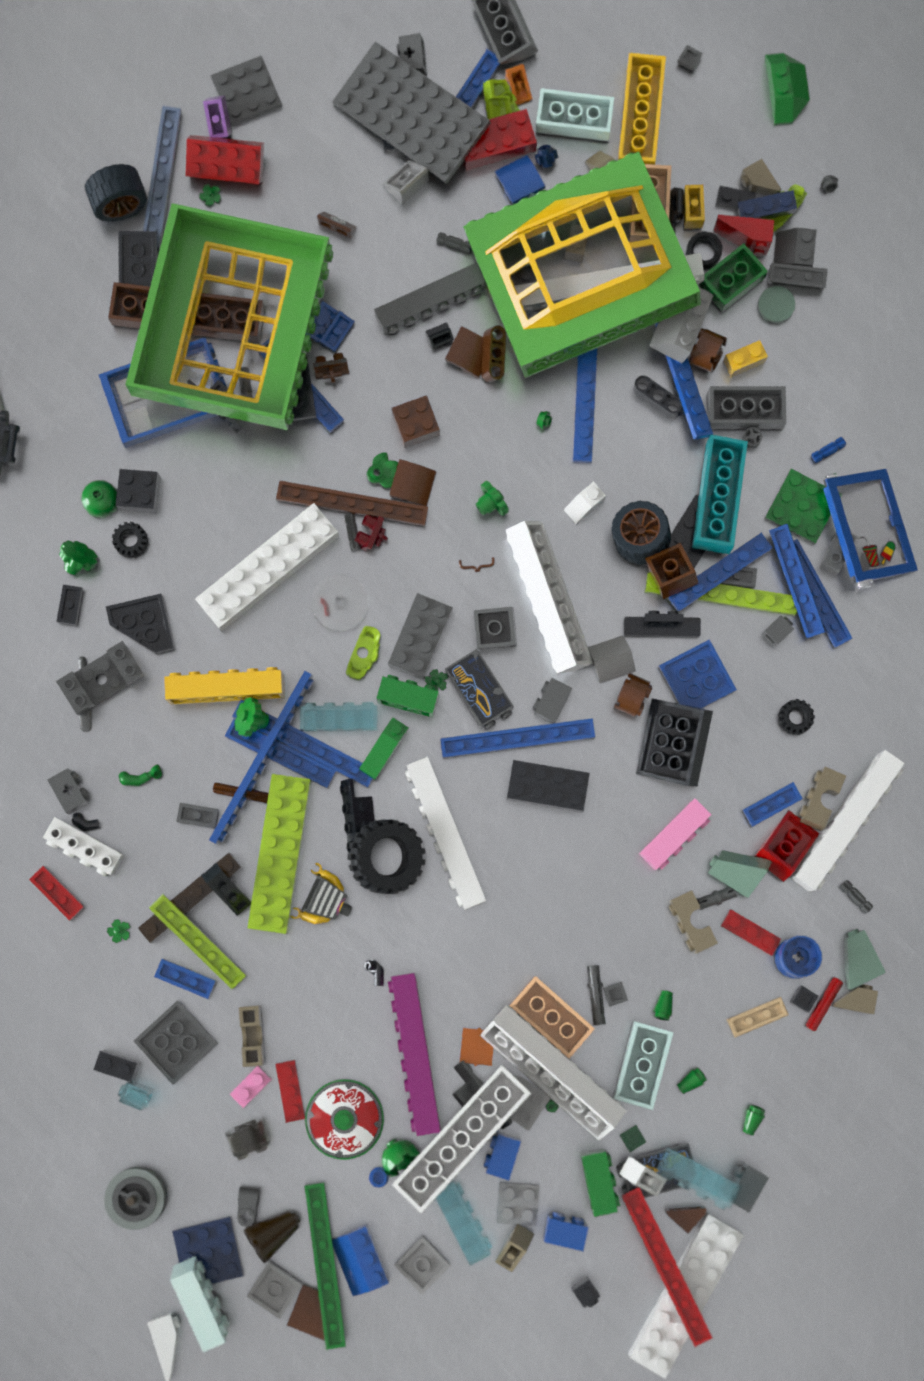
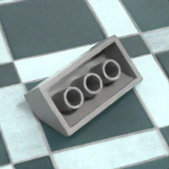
[649,287,713,363]

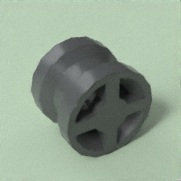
[742,427,763,449]

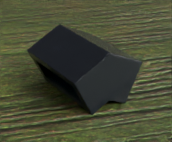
[425,322,454,348]

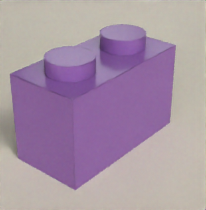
[203,95,232,138]

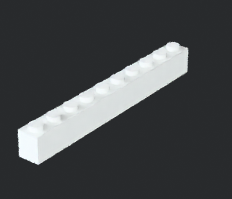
[515,253,704,314]

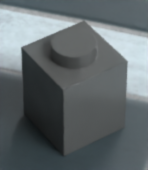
[762,615,794,647]

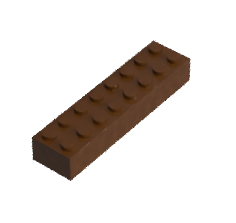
[108,282,265,343]

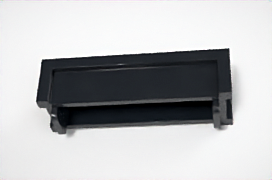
[201,863,251,916]

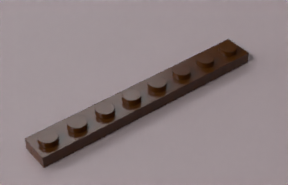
[276,480,428,526]

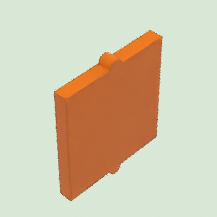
[460,1028,494,1066]

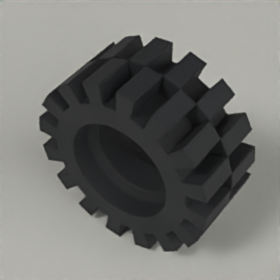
[112,521,148,558]
[778,699,815,735]

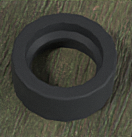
[686,231,723,270]

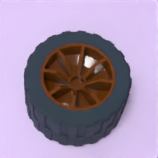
[84,164,148,222]
[611,500,671,565]

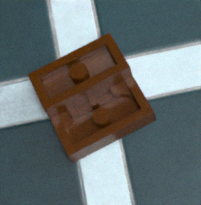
[445,326,493,379]
[389,459,437,506]
[287,1285,324,1341]

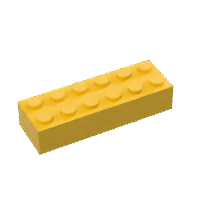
[618,53,666,165]
[164,667,285,705]

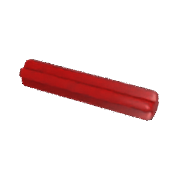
[806,977,843,1031]

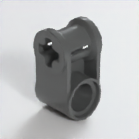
[237,1187,260,1227]

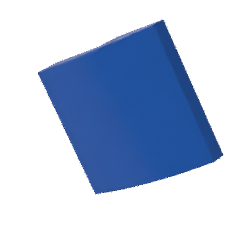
[495,155,546,205]
[310,301,355,352]

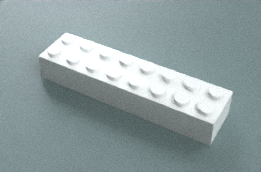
[195,503,339,632]
[506,521,593,673]
[790,750,905,892]
[480,1005,627,1140]
[392,1065,532,1213]
[628,1212,744,1378]

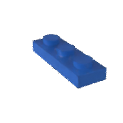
[742,782,803,827]
[154,959,216,999]

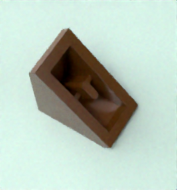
[665,1206,706,1234]

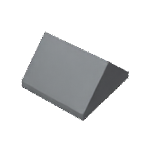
[382,160,429,205]
[588,635,636,683]

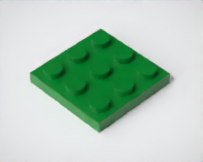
[764,468,842,545]

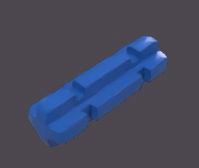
[811,437,846,463]

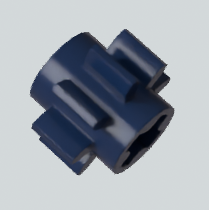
[534,144,559,168]

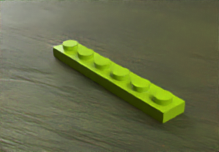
[149,894,246,989]

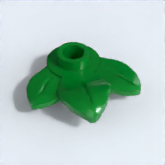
[367,452,398,488]

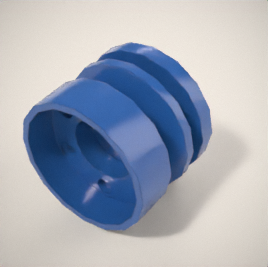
[775,936,822,979]

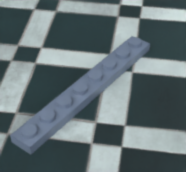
[143,106,182,251]

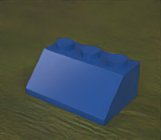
[332,1224,390,1296]

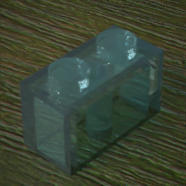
[118,1081,154,1111]

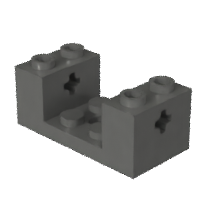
[56,641,145,716]

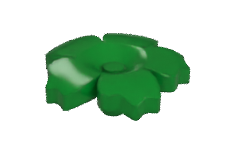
[199,184,221,207]
[424,669,448,691]
[107,919,130,943]

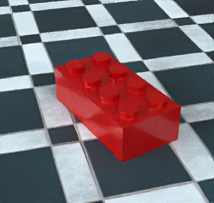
[463,109,537,171]
[185,135,264,184]

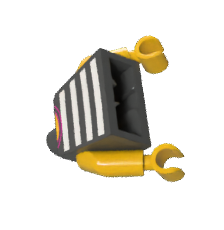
[290,863,352,924]

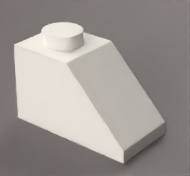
[564,482,606,524]
[619,1157,667,1197]

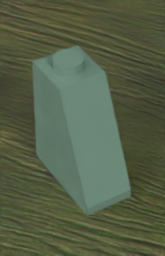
[709,850,771,898]
[844,928,886,990]

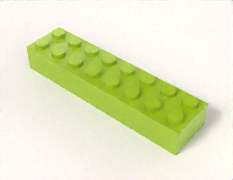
[247,774,312,934]

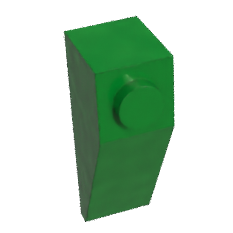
[359,717,409,780]

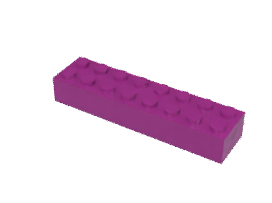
[388,973,441,1136]

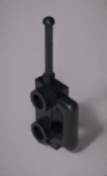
[669,187,684,233]

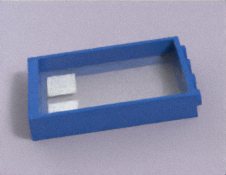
[98,337,227,448]

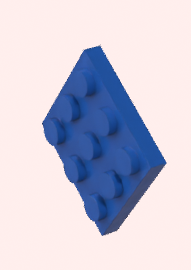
[658,639,737,708]

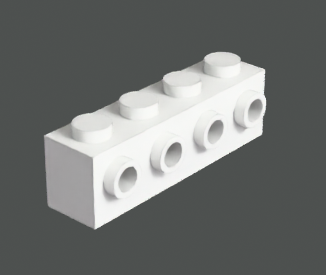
[43,817,125,877]

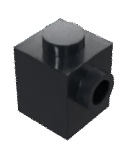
[571,1276,601,1308]

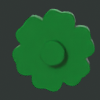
[475,480,509,516]
[59,540,98,575]
[235,697,269,737]

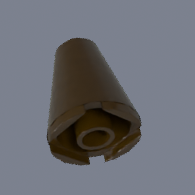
[243,1211,300,1263]

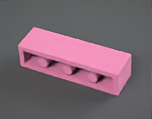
[639,799,711,870]

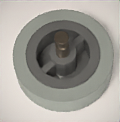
[104,1167,167,1230]

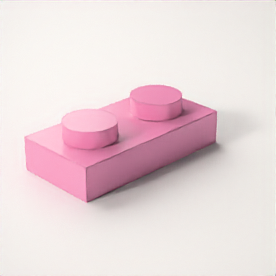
[230,1066,272,1108]

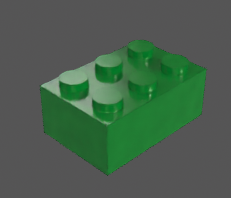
[698,243,768,312]
[376,675,439,718]
[580,1149,620,1217]

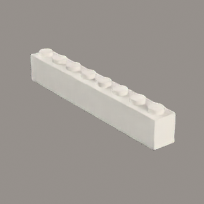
[404,757,486,910]

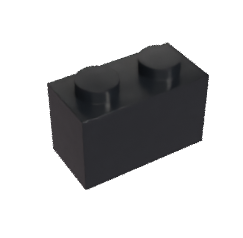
[93,1050,141,1082]

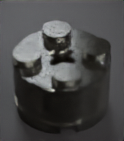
[225,1118,271,1161]

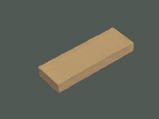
[726,997,789,1038]

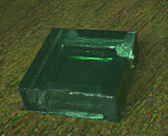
[619,1125,646,1152]

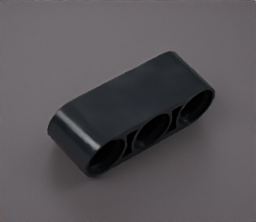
[633,375,682,418]

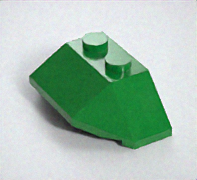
[765,53,810,125]

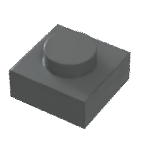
[677,45,703,71]
[603,982,628,1007]

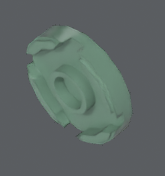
[758,286,796,324]

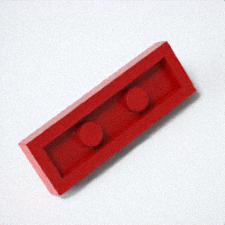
[29,866,84,921]
[721,909,781,956]
[275,1060,305,1123]

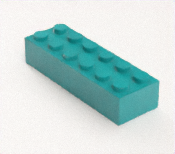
[692,434,748,554]

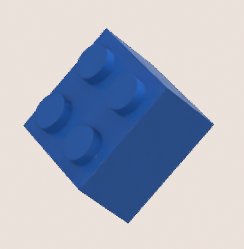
[483,1132,521,1181]
[543,1211,589,1252]

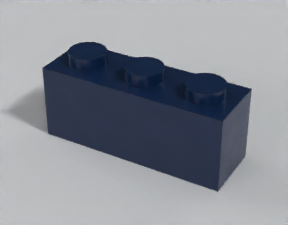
[737,190,797,219]

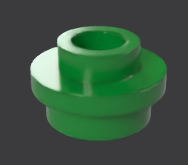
[536,411,552,430]

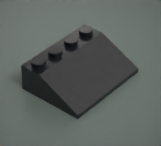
[636,698,713,786]

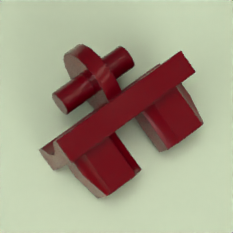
[354,515,388,551]

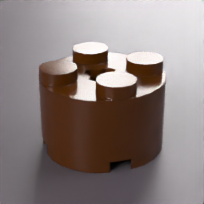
[689,328,727,373]
[614,672,652,717]

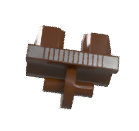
[313,353,349,383]

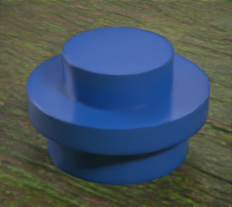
[369,1167,389,1188]

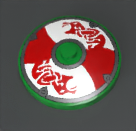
[305,1079,384,1160]

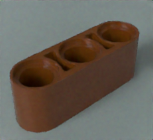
[481,325,506,382]

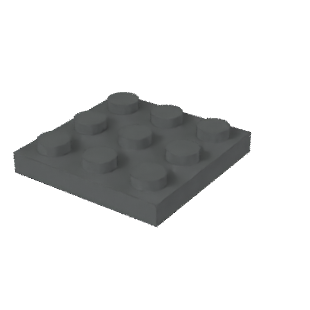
[210,55,282,127]
[134,1000,217,1085]

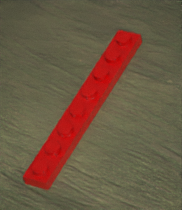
[621,1187,713,1347]

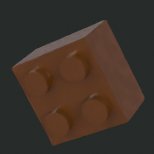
[391,395,440,448]
[645,543,699,599]

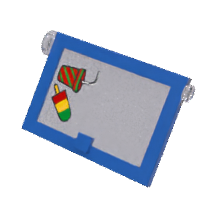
[823,469,918,590]

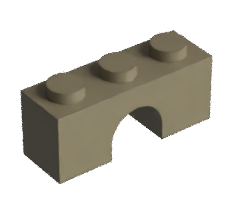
[799,766,846,831]
[668,890,718,954]
[239,1005,265,1067]

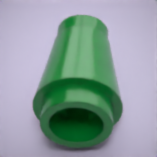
[653,990,673,1021]
[677,1067,707,1094]
[743,1104,765,1136]

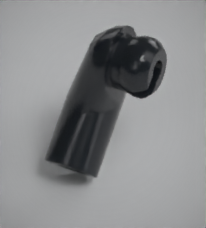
[71,812,100,831]
[364,959,384,986]

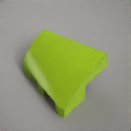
[483,79,520,119]

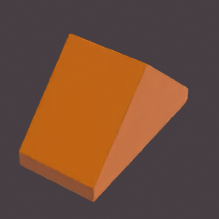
[505,64,533,105]

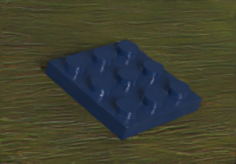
[172,1216,244,1284]

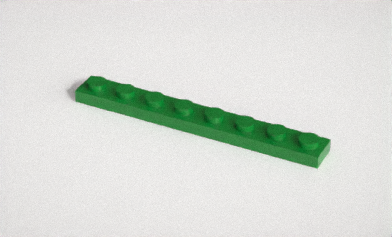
[304,1183,346,1350]

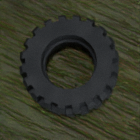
[348,819,426,894]

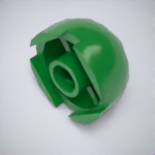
[81,480,118,518]
[381,1139,421,1177]

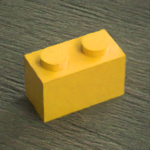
[683,184,705,229]
[723,340,768,378]

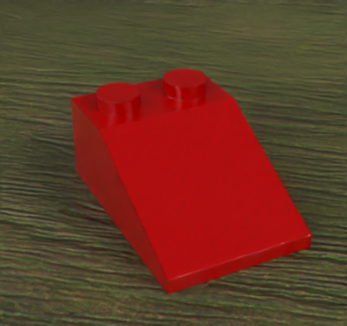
[713,214,774,256]
[754,810,820,882]

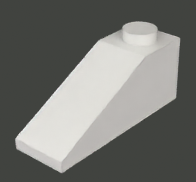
[148,1312,181,1381]

